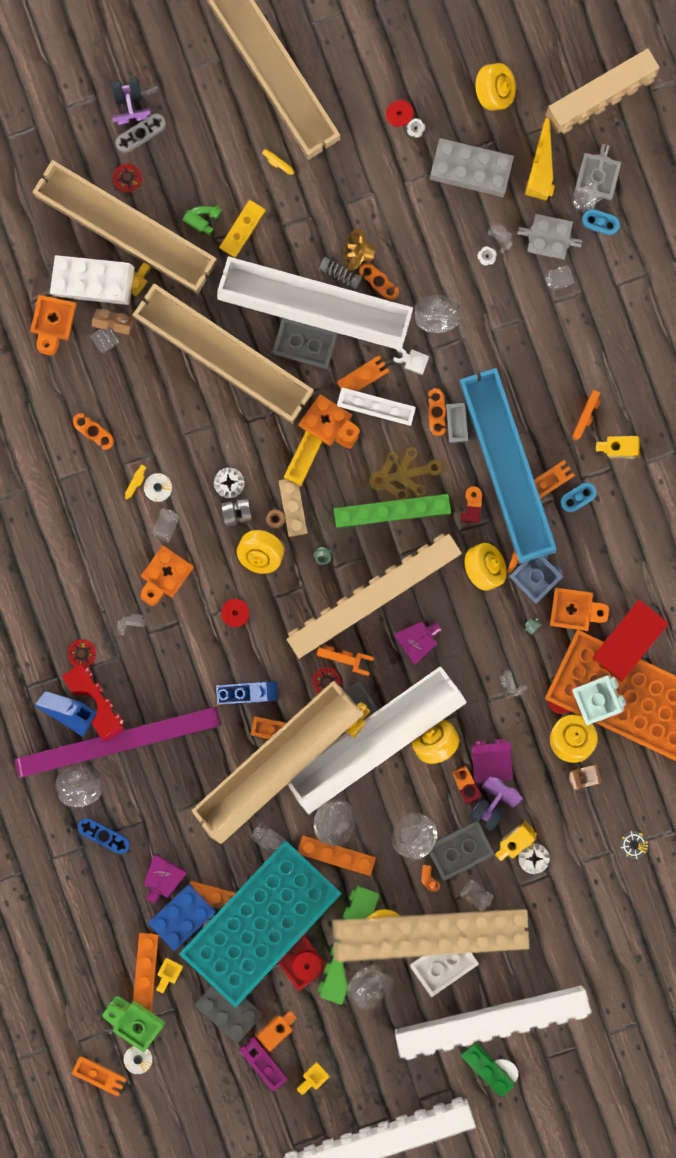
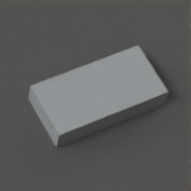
[446,403,468,443]

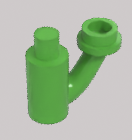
[182,205,222,235]

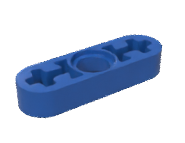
[78,818,130,854]

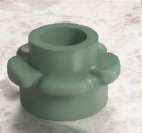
[313,547,332,565]
[525,617,542,635]

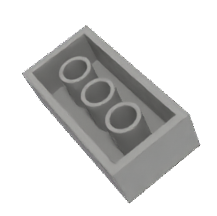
[430,138,514,197]

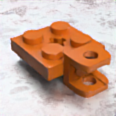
[30,295,77,356]
[299,394,360,448]
[141,545,194,606]
[550,588,609,631]
[317,645,374,676]

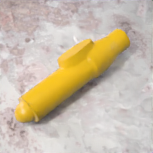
[262,149,294,175]
[125,464,147,499]

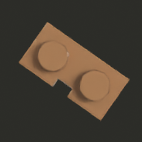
[92,309,134,337]

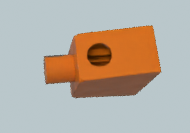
[254,1010,298,1051]

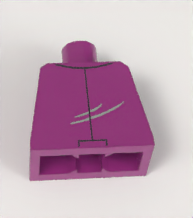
[394,621,442,665]
[144,854,188,903]

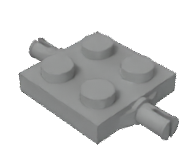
[575,144,621,209]
[517,214,582,260]

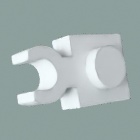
[393,349,429,375]

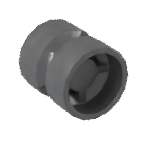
[221,498,252,528]

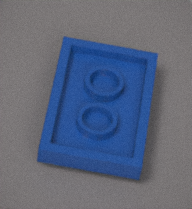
[148,884,216,951]

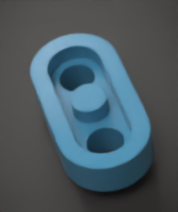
[582,209,620,235]
[560,483,597,512]

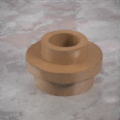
[266,509,285,529]

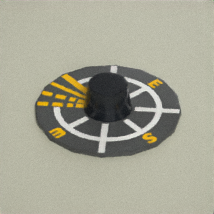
[620,831,648,859]

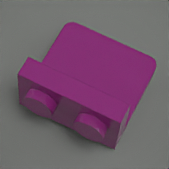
[471,738,513,783]

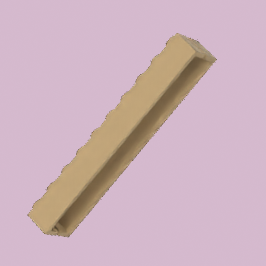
[206,0,340,160]
[32,160,217,294]
[133,283,314,424]
[286,533,462,659]
[191,681,363,844]
[333,909,529,961]

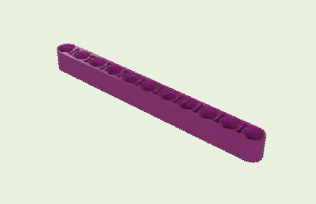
[14,707,221,778]

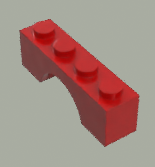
[62,664,124,742]

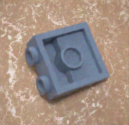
[509,555,563,604]

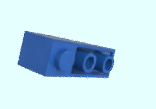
[216,681,279,705]
[35,691,97,736]

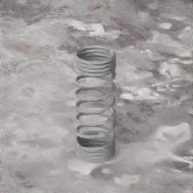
[319,257,362,290]

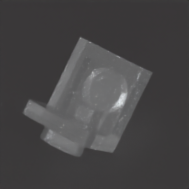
[572,182,603,213]
[487,224,514,254]
[545,265,575,291]
[151,509,179,543]
[117,614,147,636]
[500,670,528,697]
[251,822,285,853]
[459,879,494,911]

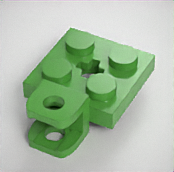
[103,996,165,1053]

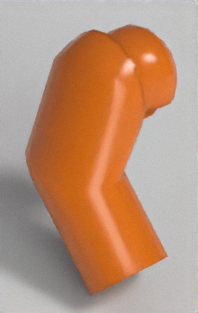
[421,865,440,892]

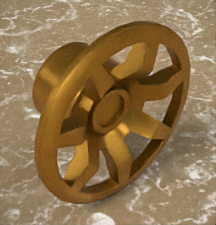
[344,229,375,270]

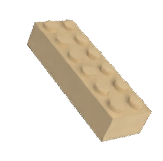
[545,49,660,134]

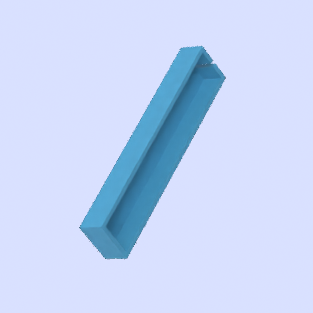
[460,368,557,564]

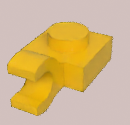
[131,262,151,297]
[345,702,370,739]
[156,957,183,993]
[297,1062,330,1095]

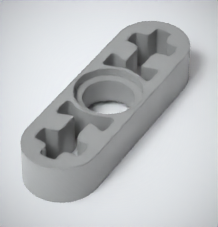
[116,114,166,153]

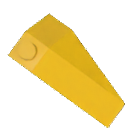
[525,118,555,201]

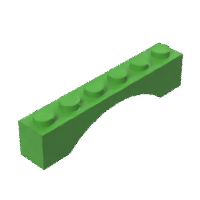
[334,494,451,529]
[317,886,380,1005]

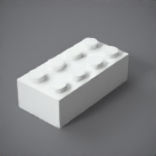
[50,255,135,305]

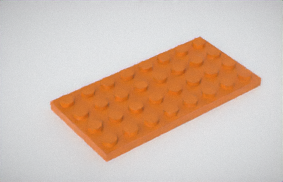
[544,629,676,761]

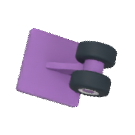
[112,77,151,125]
[470,777,523,831]

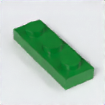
[461,1042,516,1097]

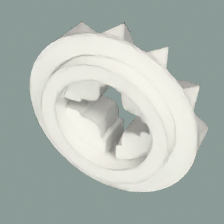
[214,468,245,498]
[519,843,550,874]

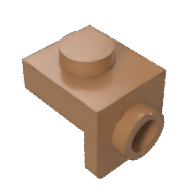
[569,764,602,790]

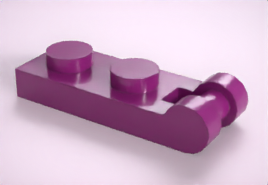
[239,1037,288,1092]

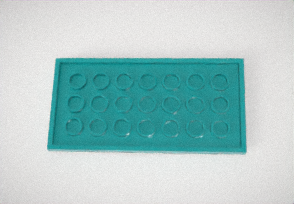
[179,840,342,1008]

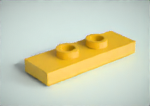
[219,200,266,258]
[284,431,323,486]

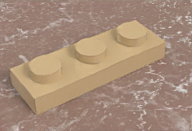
[278,479,308,537]

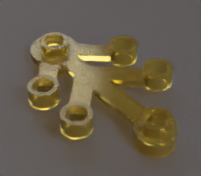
[369,447,442,500]

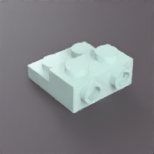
[572,674,626,725]

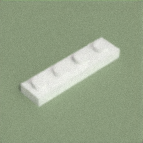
[337,387,416,426]

